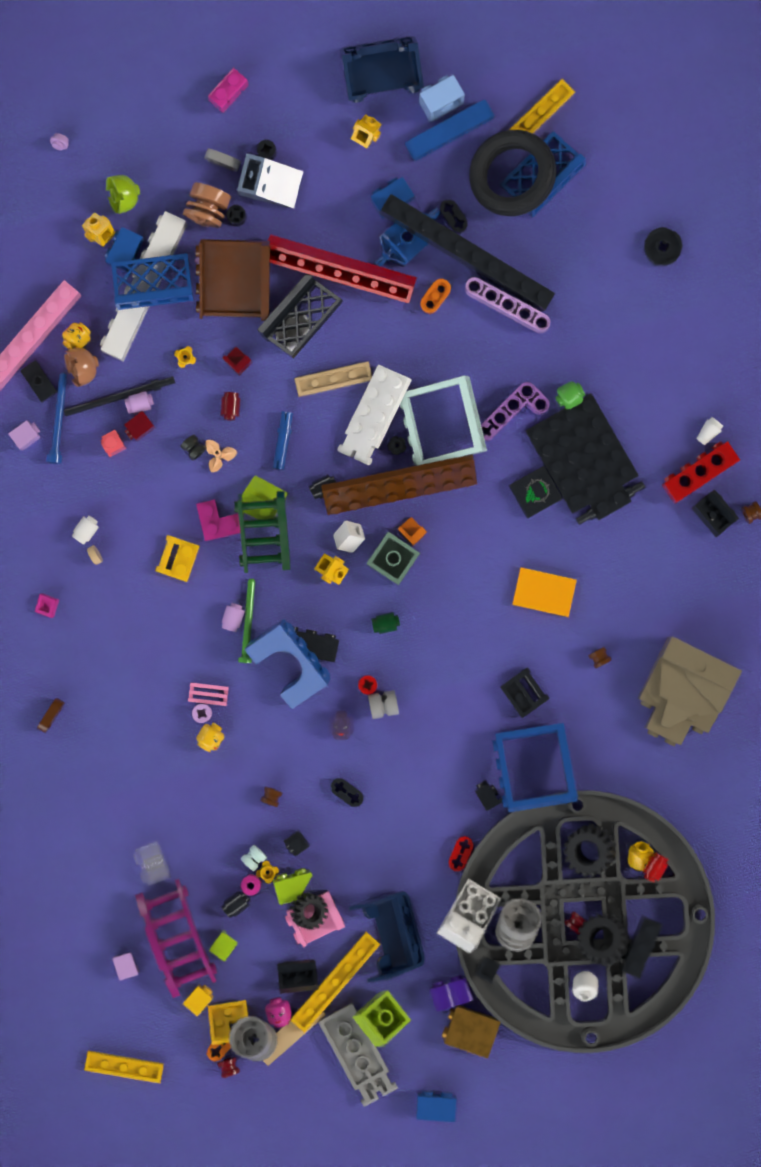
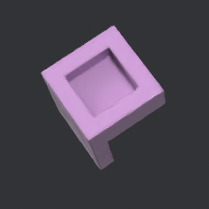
[112,953,140,981]

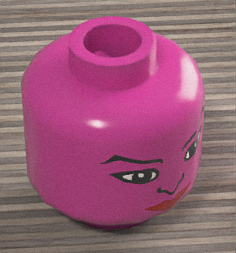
[265,997,292,1028]

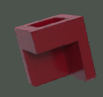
[222,347,253,376]

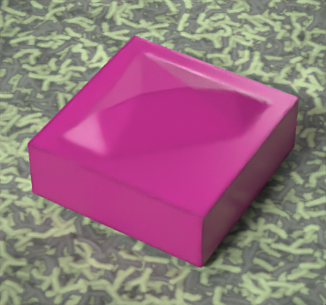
[34,593,59,618]

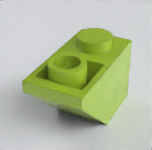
[272,868,312,905]

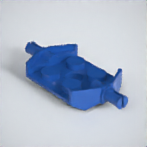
[374,207,441,267]

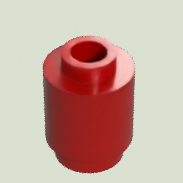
[642,852,669,882]

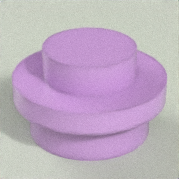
[50,133,69,150]

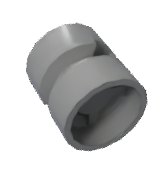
[368,690,399,719]

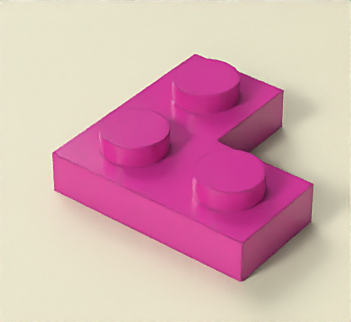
[196,500,241,541]

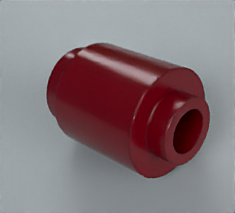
[220,392,241,421]

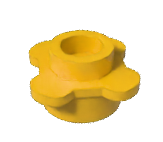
[174,346,196,368]
[256,861,279,883]

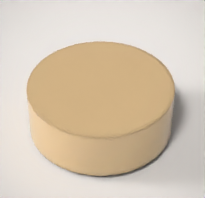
[87,545,103,565]

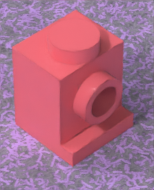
[100,430,126,458]

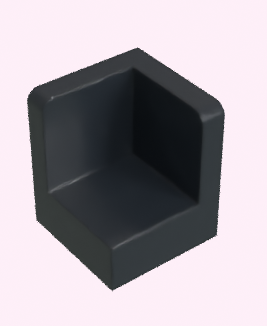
[474,955,501,984]

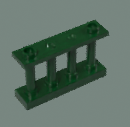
[234,491,290,573]

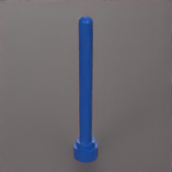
[46,372,67,464]

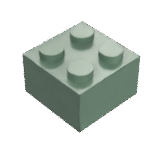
[367,532,420,586]

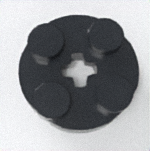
[644,227,683,266]

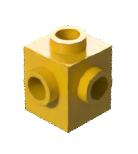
[351,114,382,148]
[82,212,115,247]
[314,553,349,585]

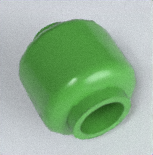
[555,381,585,409]

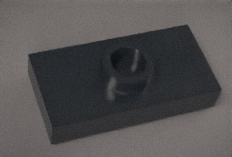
[20,360,58,403]

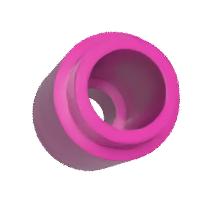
[241,874,261,895]

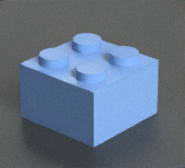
[419,75,465,122]

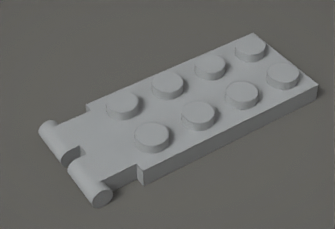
[318,1003,398,1107]

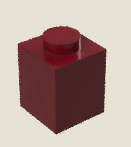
[124,411,156,442]

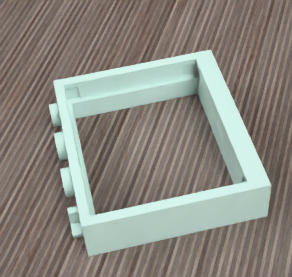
[400,376,487,466]

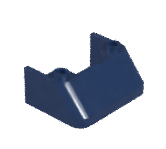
[349,891,425,983]

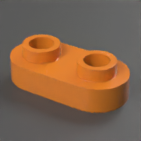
[420,279,451,314]

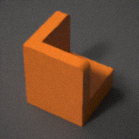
[397,517,427,546]

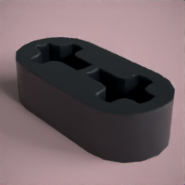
[440,199,468,234]
[331,778,363,807]

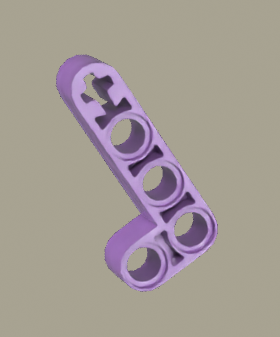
[481,382,549,442]

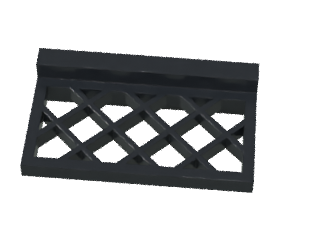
[257,274,343,359]

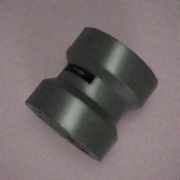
[180,434,207,461]

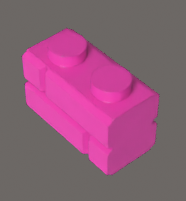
[208,68,249,113]

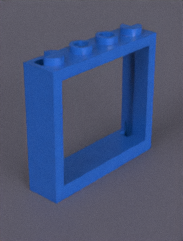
[492,723,578,813]

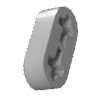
[204,148,241,171]

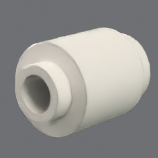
[72,515,99,544]

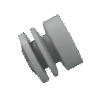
[495,899,542,951]
[230,1017,277,1061]

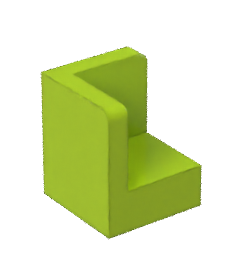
[209,930,238,962]

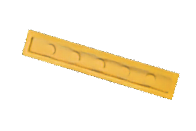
[290,932,381,1033]

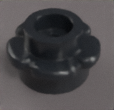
[387,436,406,455]

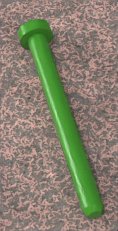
[238,579,255,663]

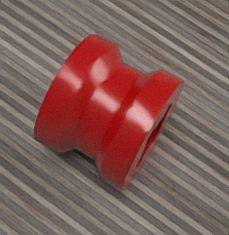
[358,675,377,695]

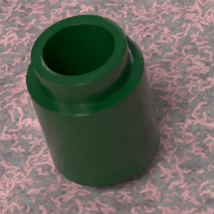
[371,612,400,634]

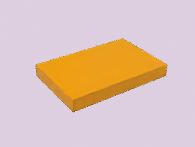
[512,567,577,617]

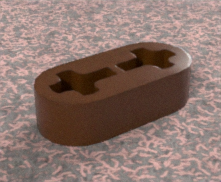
[37,698,65,733]

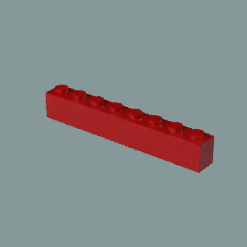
[267,235,417,303]

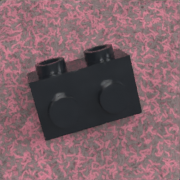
[692,490,739,537]
[277,959,318,994]

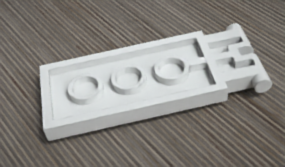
[337,365,412,465]

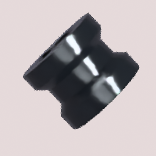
[257,140,276,160]
[227,205,246,227]

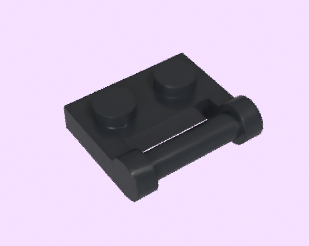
[500,667,550,718]

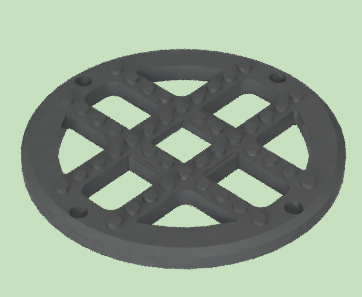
[455,790,715,1053]

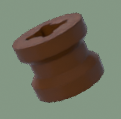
[741,501,761,524]
[588,646,612,669]
[260,786,283,807]

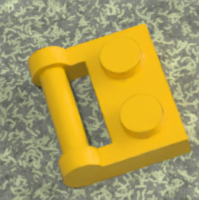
[155,535,200,582]

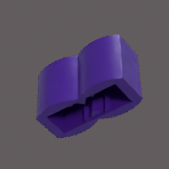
[429,974,473,1012]

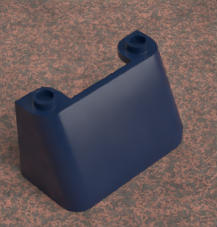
[340,36,424,102]

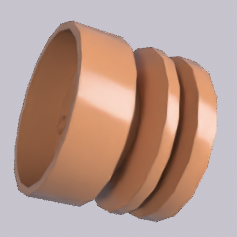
[183,182,231,228]

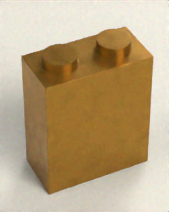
[441,1005,500,1059]

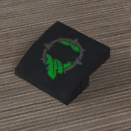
[509,466,563,519]

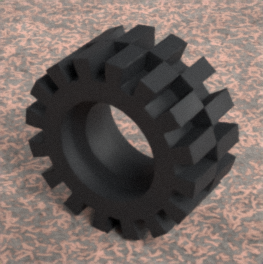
[290,893,328,930]

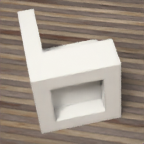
[333,521,365,553]

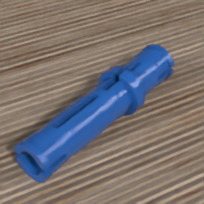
[272,411,294,470]

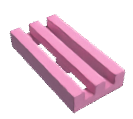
[188,682,229,706]

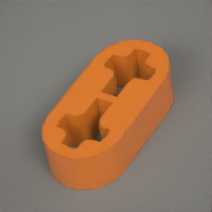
[207,1028,232,1061]

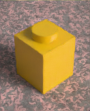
[183,984,214,1016]

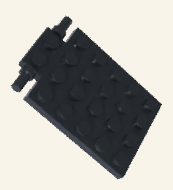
[525,393,646,525]

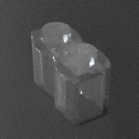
[133,841,171,886]

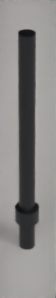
[64,376,175,416]

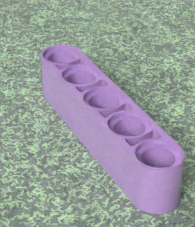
[465,277,550,333]

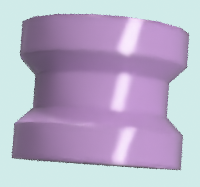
[192,704,212,723]

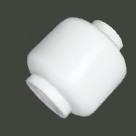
[572,971,598,1001]

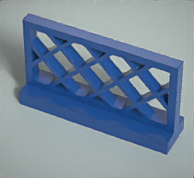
[500,131,586,218]
[111,253,194,310]

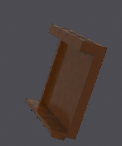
[196,239,270,321]

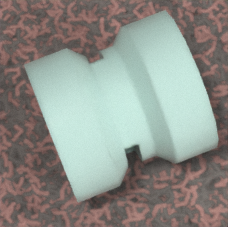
[240,844,267,871]

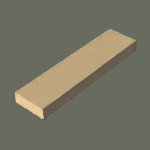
[294,361,372,397]
[263,1011,326,1066]

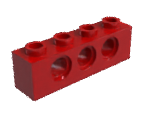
[662,441,740,504]

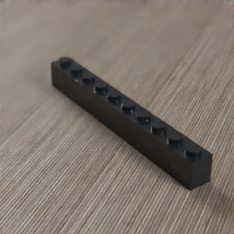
[379,194,555,312]

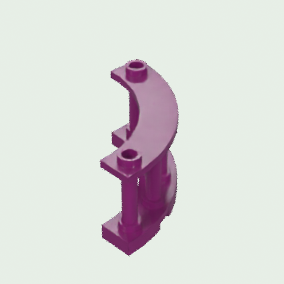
[135,879,218,998]

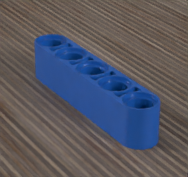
[405,99,495,161]

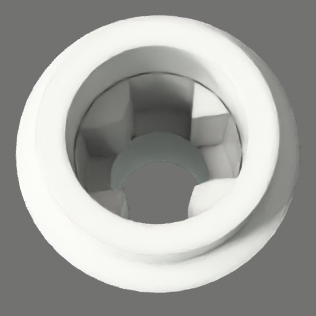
[696,417,723,445]

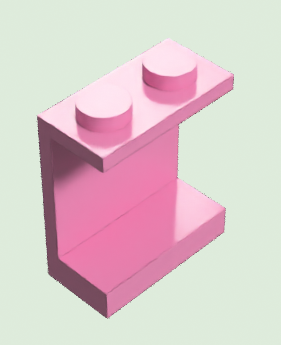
[285,890,345,947]

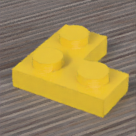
[208,1000,248,1045]

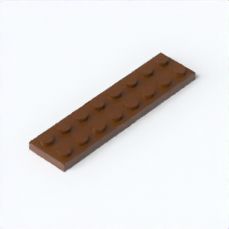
[321,454,477,515]

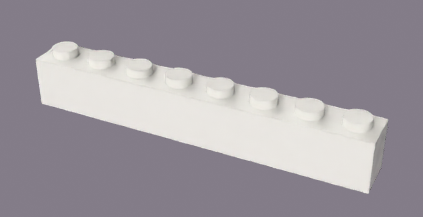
[100,211,187,362]

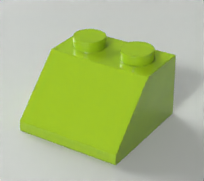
[242,475,288,527]

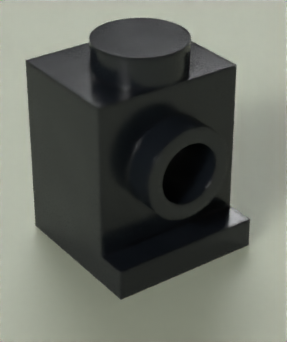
[474,780,503,811]
[284,829,310,856]

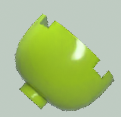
[106,175,140,214]

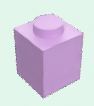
[8,420,41,451]

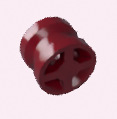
[564,911,588,935]
[217,1057,240,1078]

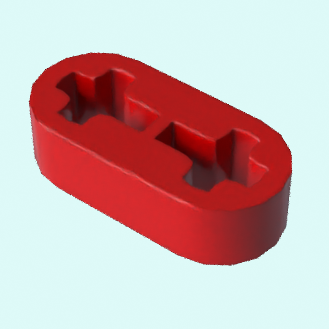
[448,836,473,872]

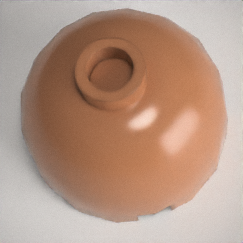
[64,348,99,387]

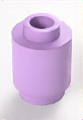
[124,391,154,414]
[221,603,245,632]

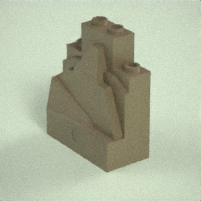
[637,636,742,747]

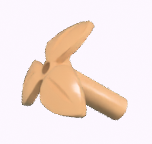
[205,440,237,473]

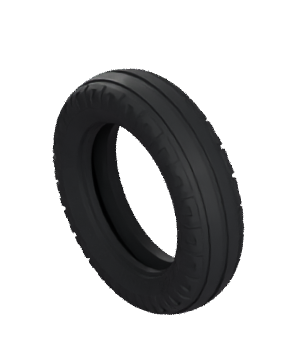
[469,130,556,216]

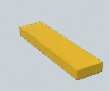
[509,79,575,134]
[84,1050,164,1083]

